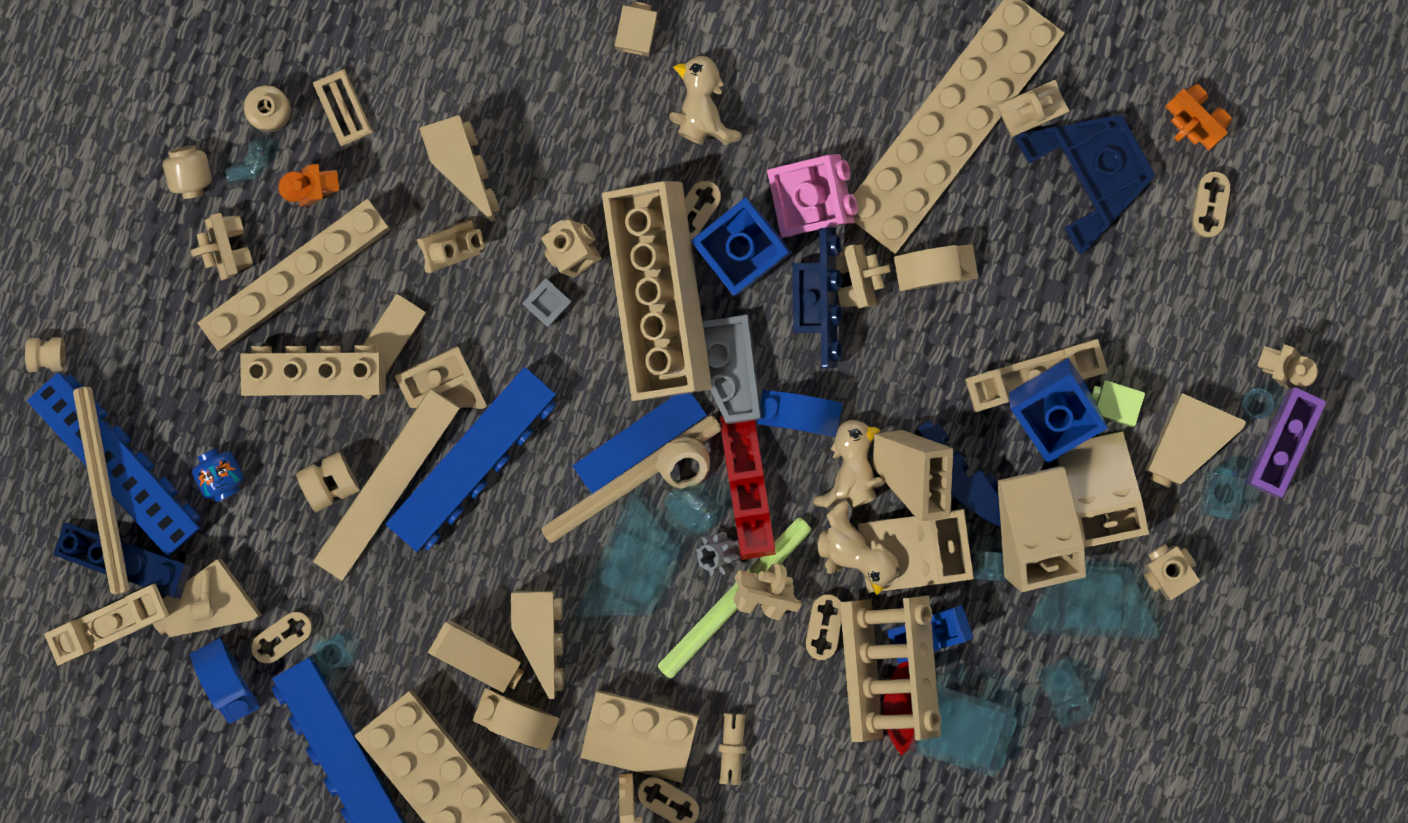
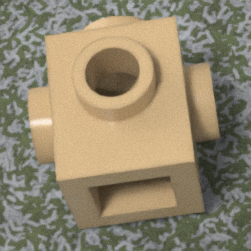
[541,219,602,278]
[1144,544,1200,600]

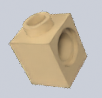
[615,2,658,57]

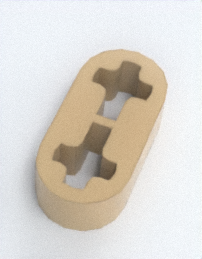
[1192,172,1230,238]
[685,181,721,240]
[806,594,842,660]
[252,612,313,663]
[638,776,699,823]

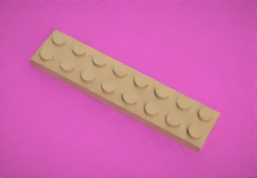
[853,0,1065,254]

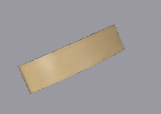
[965,339,1108,412]
[44,584,169,666]

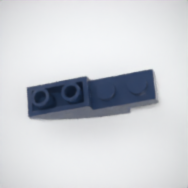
[916,420,1001,527]
[53,522,191,599]

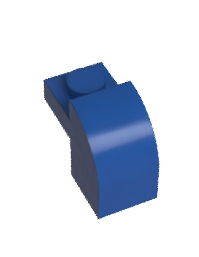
[757,390,842,437]
[887,605,974,664]
[190,637,260,724]

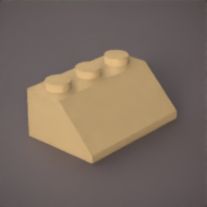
[580,690,699,783]

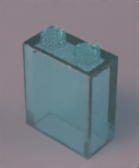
[909,684,1017,777]

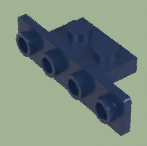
[792,228,842,369]

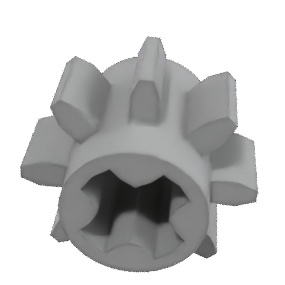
[696,532,741,576]

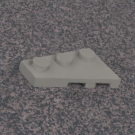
[702,315,762,424]

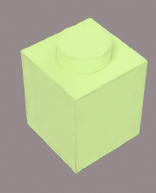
[1091,380,1145,427]

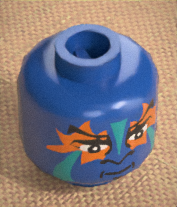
[192,448,244,502]

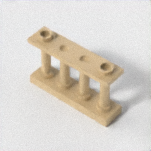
[840,596,941,742]

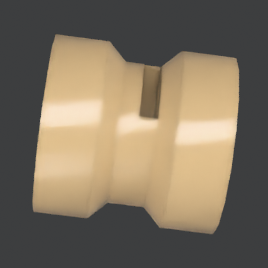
[25,337,66,372]

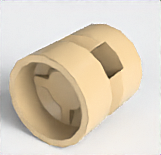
[296,451,360,513]

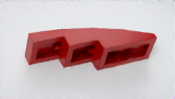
[719,416,776,560]

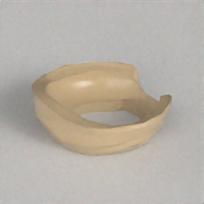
[656,437,710,490]

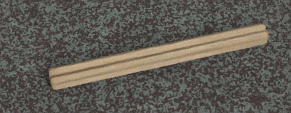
[73,387,129,595]
[541,415,721,543]

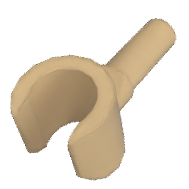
[190,570,214,621]

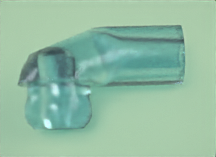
[225,140,269,184]

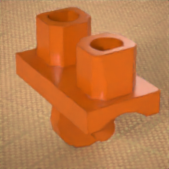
[1165,84,1232,151]
[278,164,339,207]

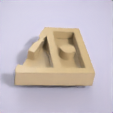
[395,345,487,409]

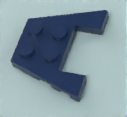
[1013,114,1156,255]

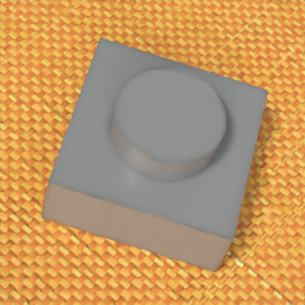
[522,278,572,328]

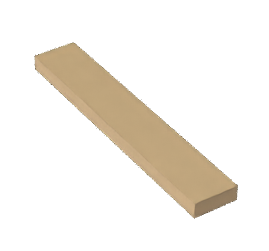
[313,388,460,581]

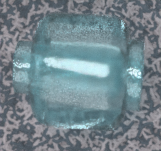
[664,486,717,538]

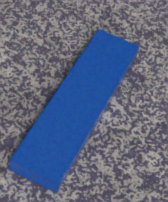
[572,393,707,494]

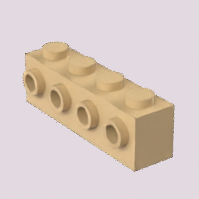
[240,345,386,396]

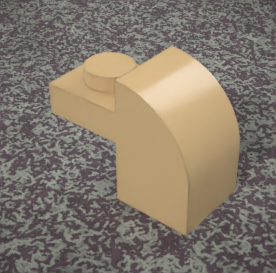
[894,244,978,291]
[472,688,560,751]

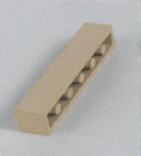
[197,199,391,353]

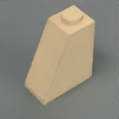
[1145,393,1247,488]
[873,430,953,521]
[153,559,262,637]
[428,620,524,693]

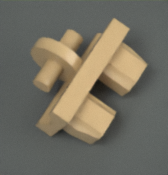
[997,80,1069,138]
[191,213,253,281]
[417,220,485,273]
[836,244,891,308]
[1258,344,1318,388]
[733,563,802,620]

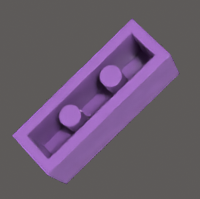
[1245,387,1327,498]

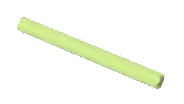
[658,517,812,678]

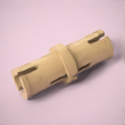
[719,713,746,785]

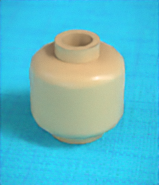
[243,85,291,133]
[162,145,212,199]

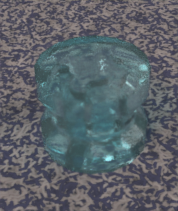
[973,551,1008,581]

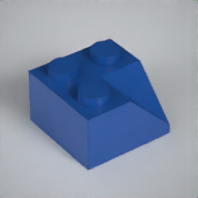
[691,197,792,296]
[1009,358,1108,463]

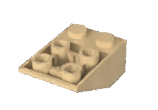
[419,115,500,222]
[1057,432,1149,548]
[998,466,1086,592]
[858,509,974,593]
[511,591,564,699]

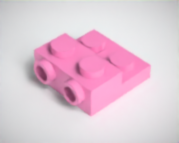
[767,154,858,238]

